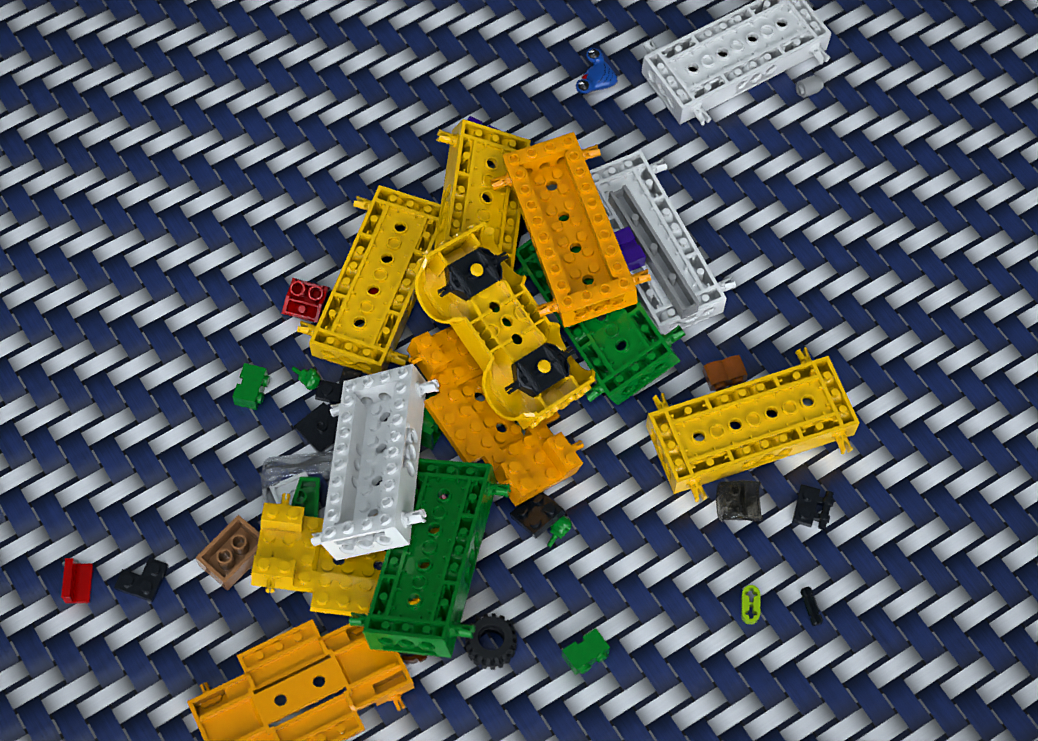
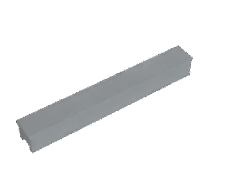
[608,185,699,319]

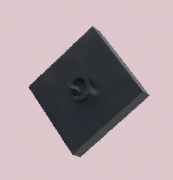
[294,402,338,455]

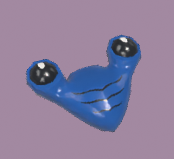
[576,48,618,94]

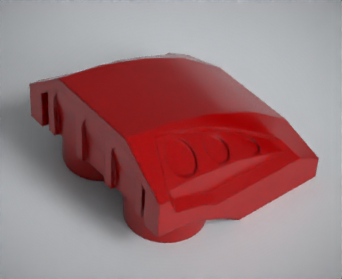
[281,278,330,323]

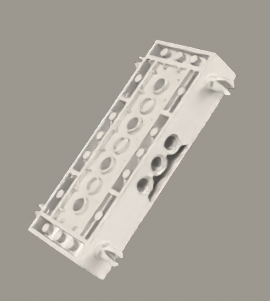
[642,0,831,125]
[589,150,736,335]
[311,364,440,561]

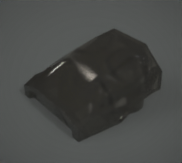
[716,480,763,521]

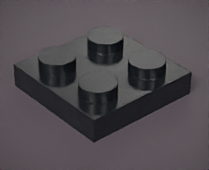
[509,492,566,538]

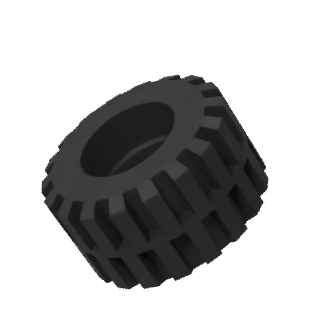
[465,613,517,670]

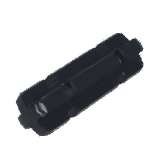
[800,587,823,626]

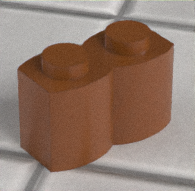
[703,355,748,391]

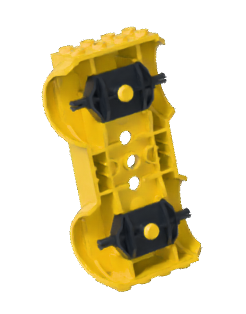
[413,221,595,430]

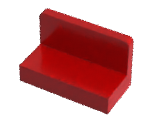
[61,558,93,603]

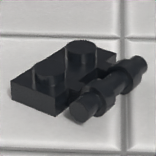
[792,484,834,530]

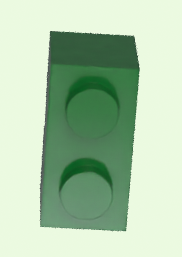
[232,363,270,410]
[561,628,610,676]

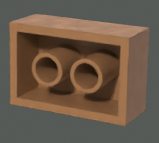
[196,515,260,591]

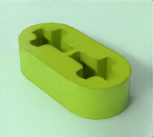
[741,585,760,625]

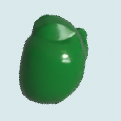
[291,366,321,390]
[547,515,572,548]

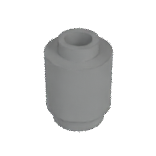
[796,75,824,98]

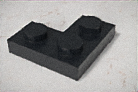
[315,367,363,404]
[114,557,169,603]

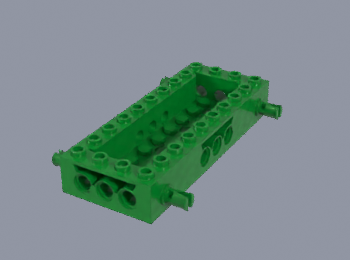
[515,215,686,405]
[349,458,511,658]

